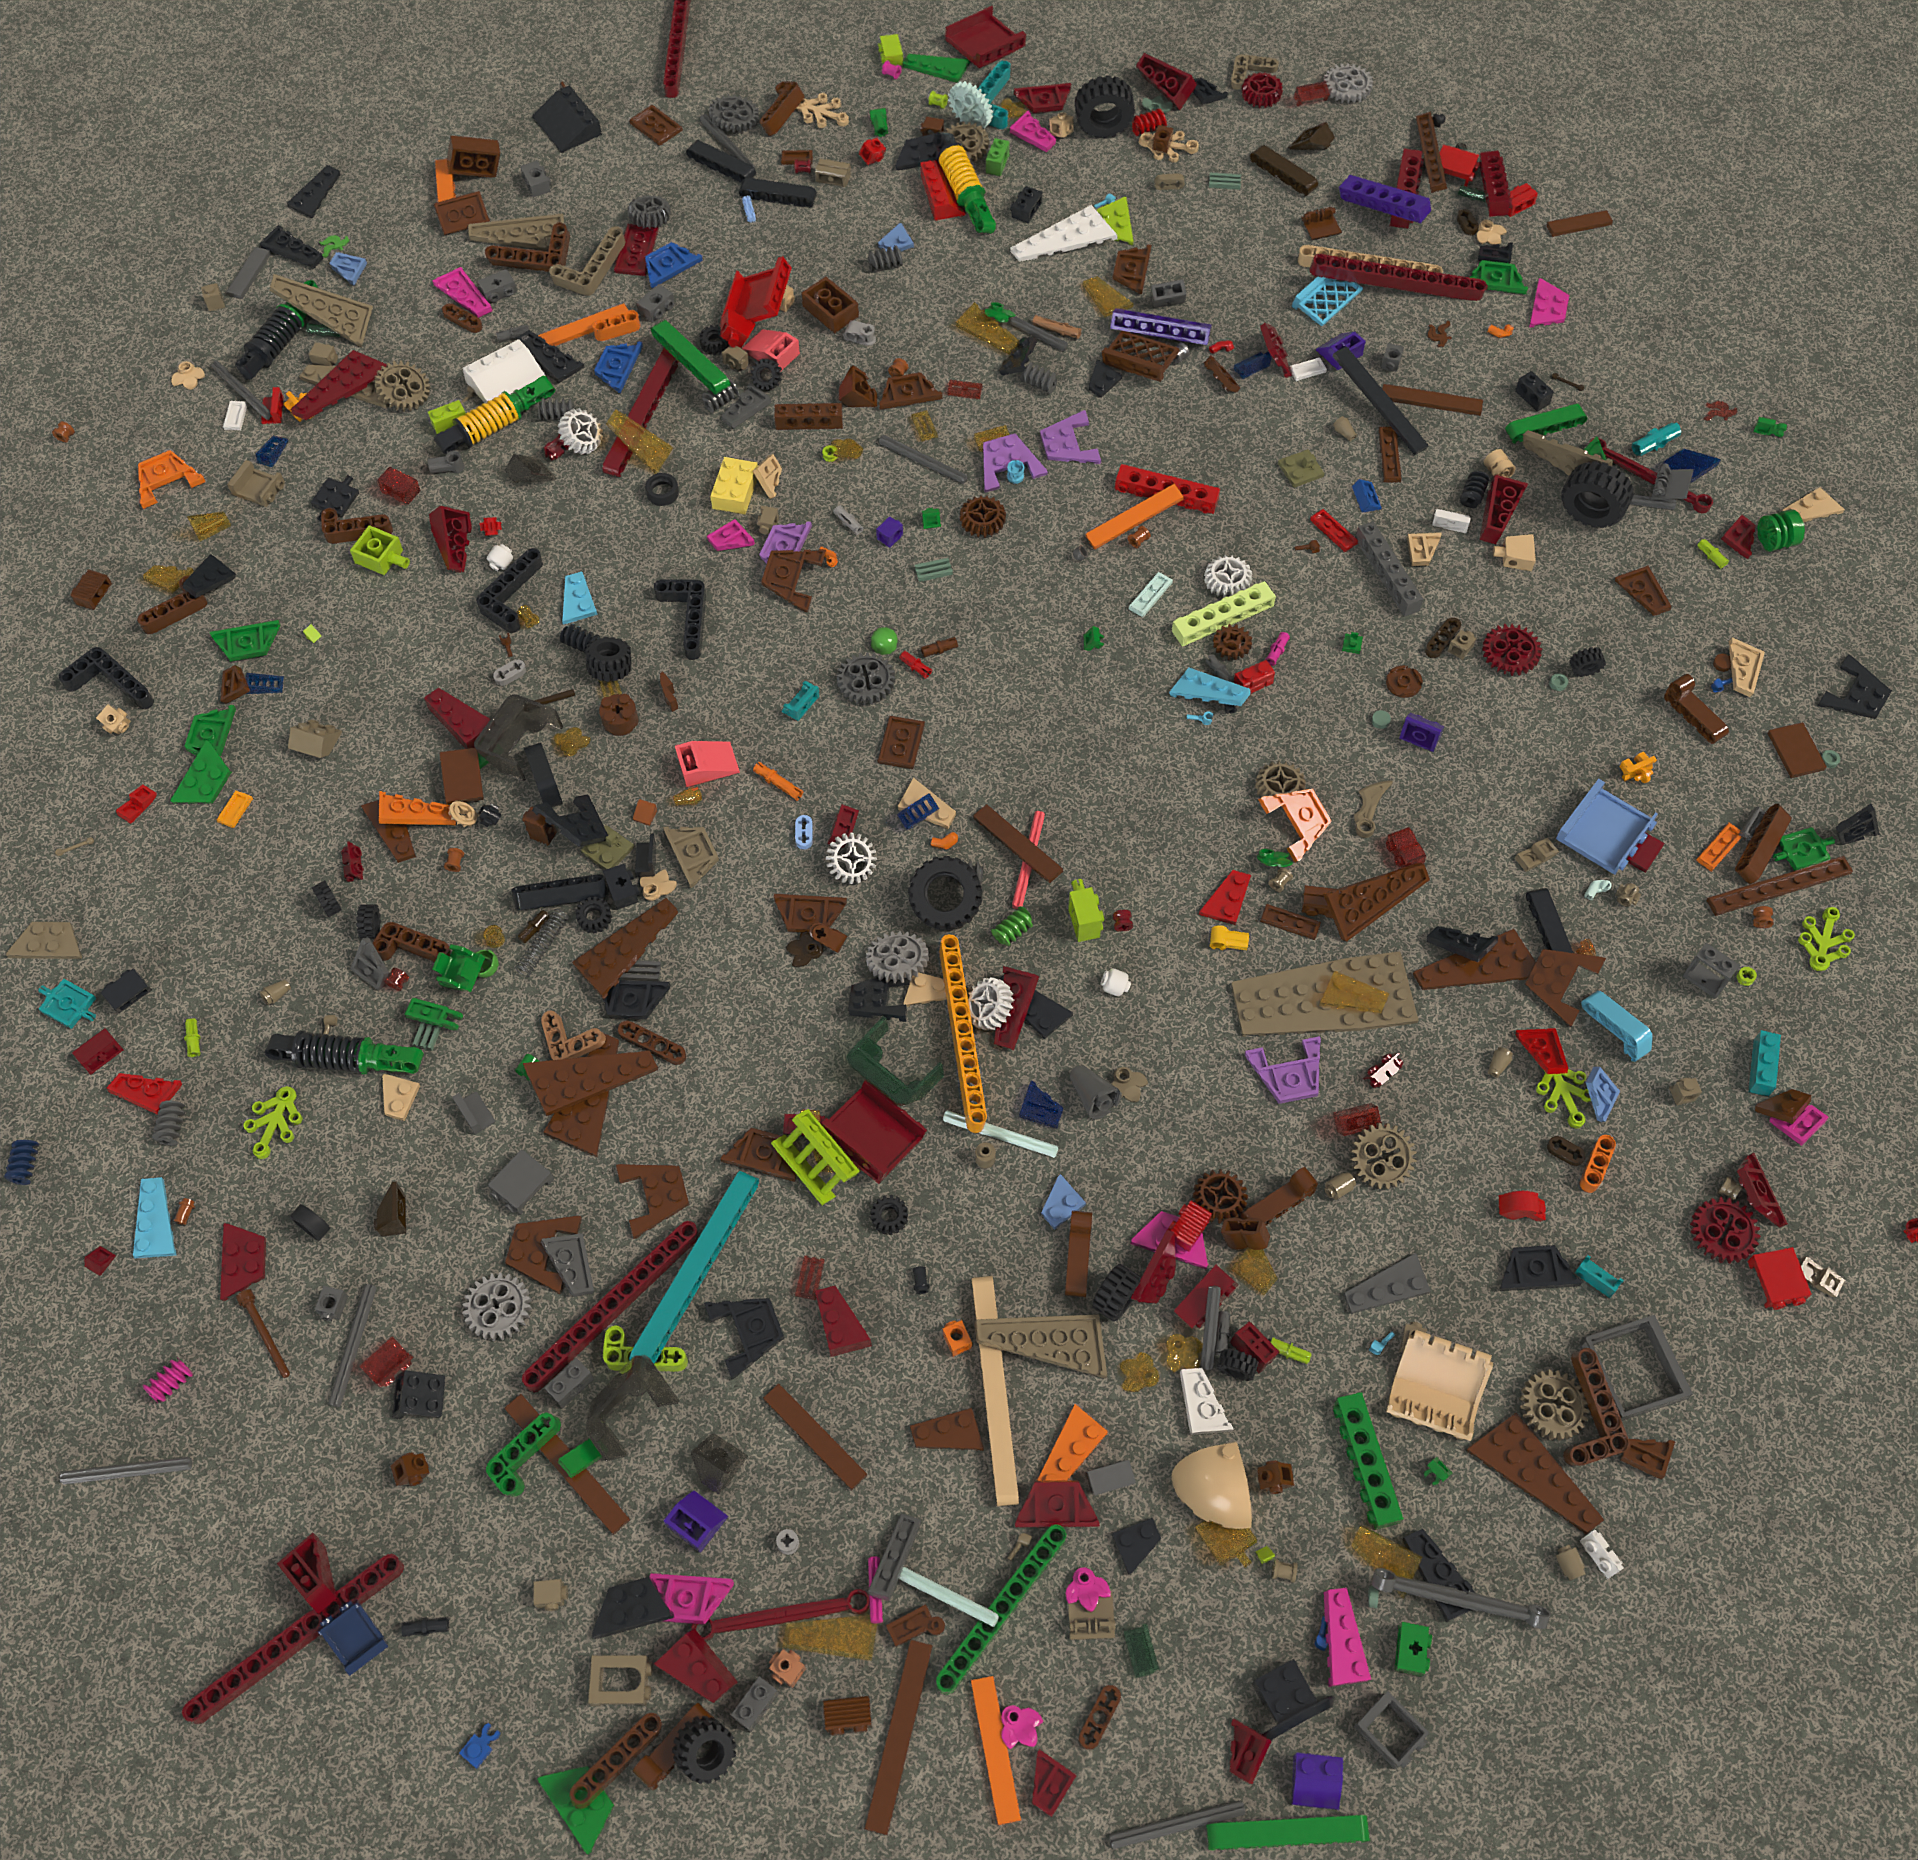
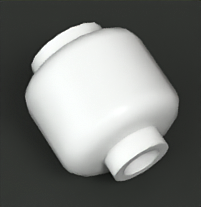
[487,544,513,571]
[1101,968,1131,997]

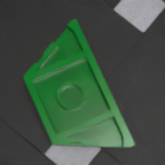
[1469,260,1528,294]
[210,620,281,662]
[184,705,236,756]
[170,740,232,804]
[537,1766,615,1855]

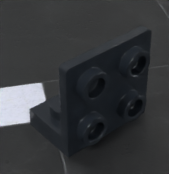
[392,1370,445,1419]

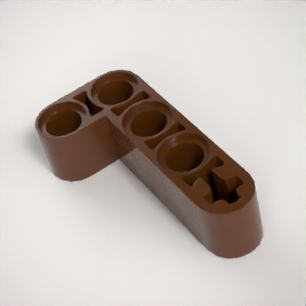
[760,81,805,136]
[321,508,393,544]
[137,576,207,634]
[1664,674,1729,744]
[372,922,452,962]
[1239,1167,1318,1226]
[1065,1210,1092,1297]
[632,1703,714,1791]

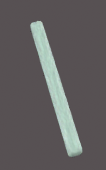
[943,1110,1058,1157]
[899,1567,999,1626]

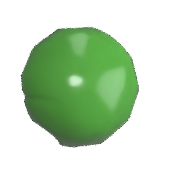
[871,627,898,655]
[476,950,499,978]

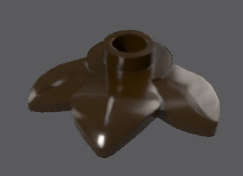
[786,932,823,967]

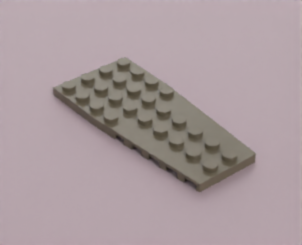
[1231,951,1419,1037]

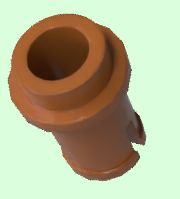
[173,1198,195,1226]

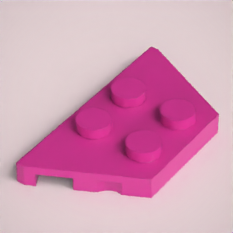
[1529,278,1569,328]
[1130,1211,1208,1269]
[650,1573,734,1624]

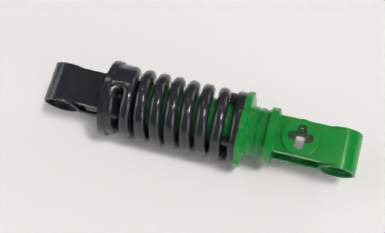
[235,280,318,380]
[264,1031,424,1075]

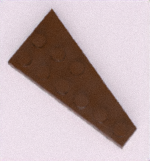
[1413,929,1536,990]
[523,1051,658,1117]

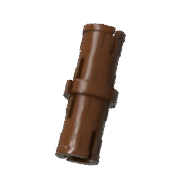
[921,637,958,658]

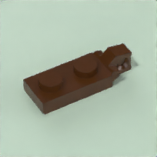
[1204,356,1241,393]

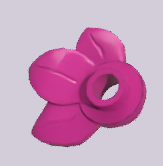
[1066,1567,1111,1612]
[1001,1705,1043,1749]

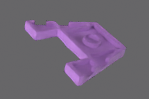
[1040,410,1101,464]
[983,434,1048,493]
[1245,1036,1321,1104]

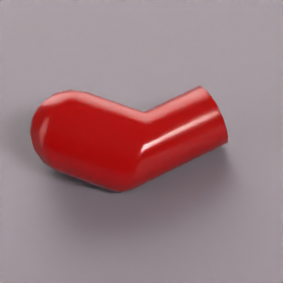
[1209,340,1234,354]

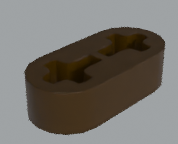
[1457,209,1479,236]
[1547,1136,1586,1166]

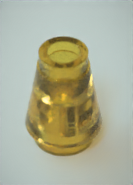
[673,786,702,806]

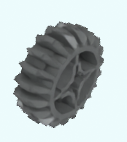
[628,195,671,228]

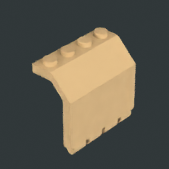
[1386,1330,1493,1441]

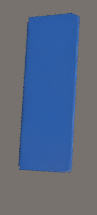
[1352,479,1382,513]

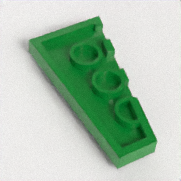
[903,54,970,83]

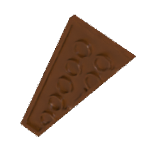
[1323,863,1430,942]
[572,898,678,999]
[544,1033,619,1157]
[1466,1413,1604,1534]

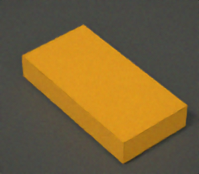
[216,790,253,828]

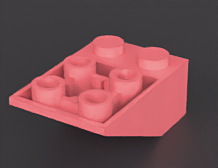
[742,329,800,372]
[675,741,740,787]

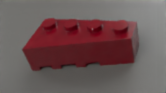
[1136,53,1197,110]
[1479,474,1528,544]
[424,687,500,749]

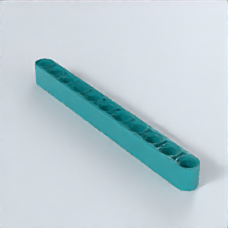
[630,1171,759,1369]

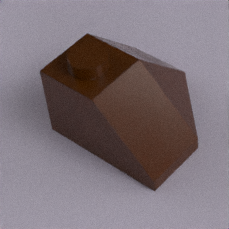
[839,365,877,407]

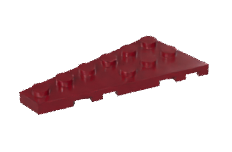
[291,350,387,420]

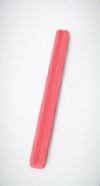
[1012,811,1045,909]

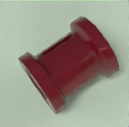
[794,159,812,174]

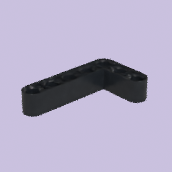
[476,548,543,633]
[654,579,706,660]
[58,647,154,709]

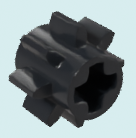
[477,803,501,827]

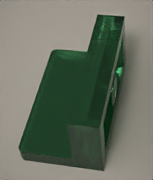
[1123,1624,1159,1679]

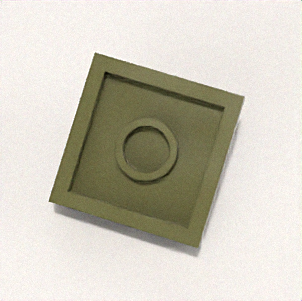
[1278,449,1324,488]
[581,825,635,870]

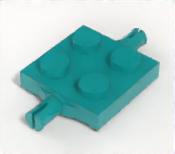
[38,979,97,1029]

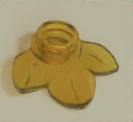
[1001,98,1028,118]
[831,438,863,459]
[554,727,591,756]
[1166,1334,1203,1372]
[1120,1352,1160,1392]

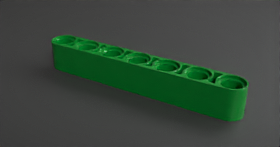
[650,320,730,395]
[1206,1815,1370,1851]

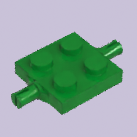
[1773,827,1835,871]

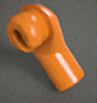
[820,547,838,567]
[931,832,958,850]

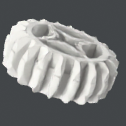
[558,408,603,455]
[1205,555,1252,598]
[826,833,877,884]
[968,977,1015,1030]

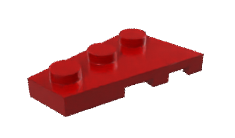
[1199,870,1251,925]
[1515,1028,1568,1074]
[107,1073,182,1115]

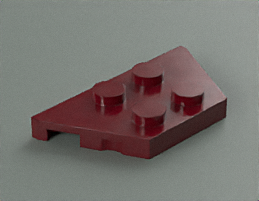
[1013,83,1071,113]
[1260,323,1292,378]
[1737,1153,1788,1228]
[220,1223,266,1301]
[1131,1230,1176,1303]
[1015,1480,1100,1527]

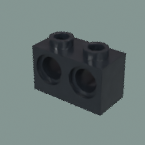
[1515,371,1554,412]

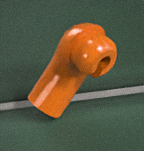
[1487,324,1514,338]

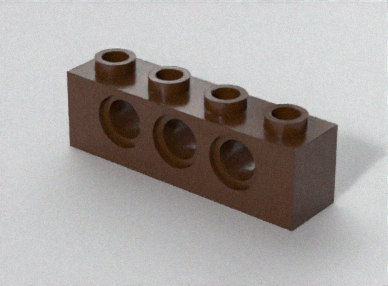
[774,403,843,430]

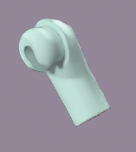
[1584,880,1611,900]

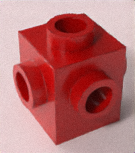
[859,138,886,165]

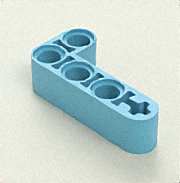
[1581,990,1652,1062]

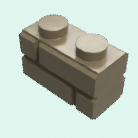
[815,159,851,187]

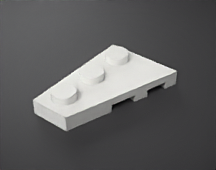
[1180,1368,1234,1435]

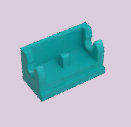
[782,681,820,721]
[1574,1255,1624,1298]

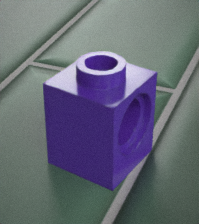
[876,516,903,548]

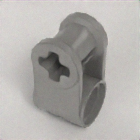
[843,320,876,346]

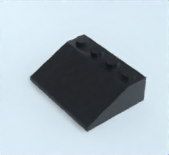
[532,85,602,153]

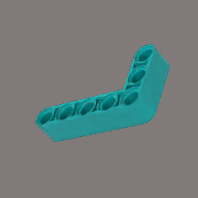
[977,60,1010,129]

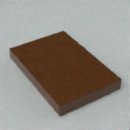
[629,105,683,146]
[434,191,490,236]
[877,715,925,769]
[1767,722,1827,778]
[439,747,484,805]

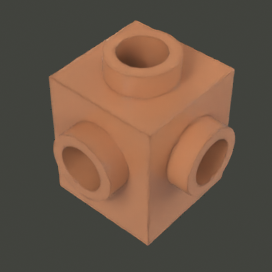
[769,1649,806,1688]

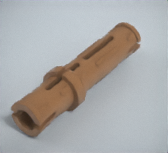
[1032,315,1082,339]

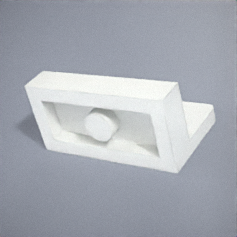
[1432,509,1471,533]

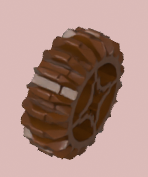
[960,494,1006,538]
[1192,1169,1248,1224]

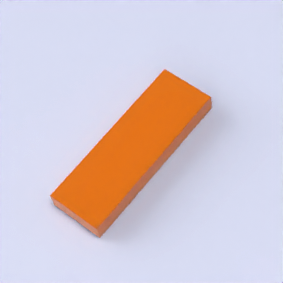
[1696,823,1743,872]

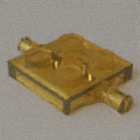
[1195,1521,1257,1568]

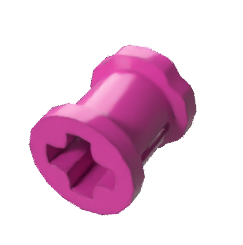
[882,61,902,79]

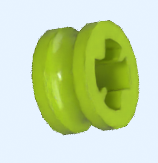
[822,445,838,462]
[1736,967,1757,986]

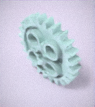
[948,81,993,128]

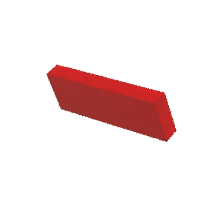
[1310,509,1358,552]

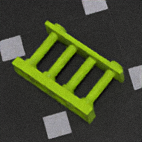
[771,1109,860,1206]

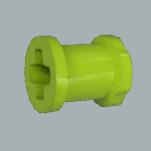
[929,91,948,109]

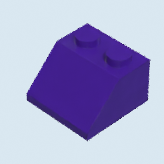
[1399,713,1445,752]
[1292,1753,1343,1810]

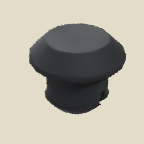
[1432,113,1446,127]

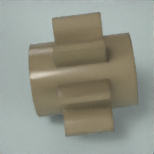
[1615,883,1641,907]

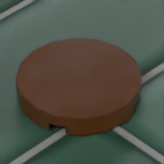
[1386,665,1423,698]

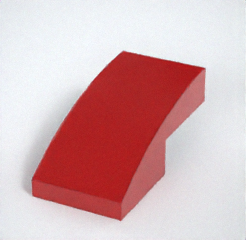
[116,784,157,824]

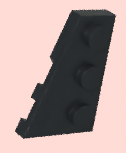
[1427,926,1498,962]

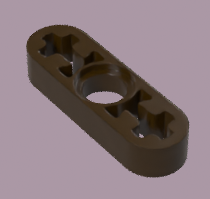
[1425,617,1461,658]

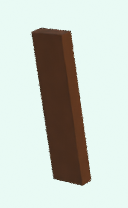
[1546,210,1613,237]
[1378,427,1402,483]

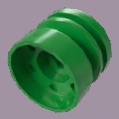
[1757,509,1805,552]

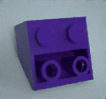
[1316,331,1366,370]
[664,1490,728,1553]

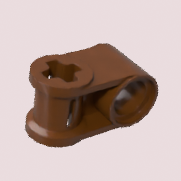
[809,922,848,953]

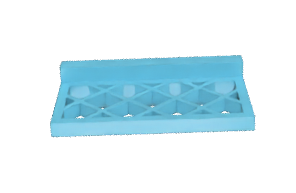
[1291,277,1363,326]

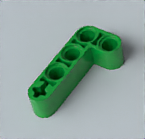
[486,1413,561,1497]

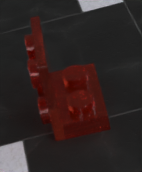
[359,1336,413,1388]

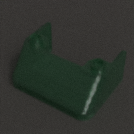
[847,1016,944,1106]

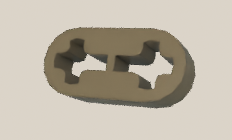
[1154,173,1185,190]

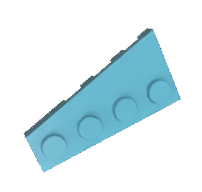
[1170,668,1251,706]
[133,1177,177,1258]

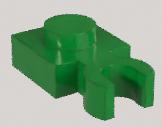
[1753,417,1787,437]

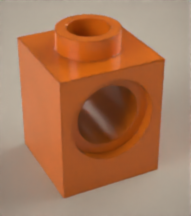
[942,1320,972,1357]

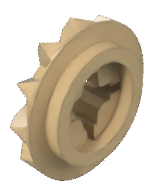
[448,801,477,827]

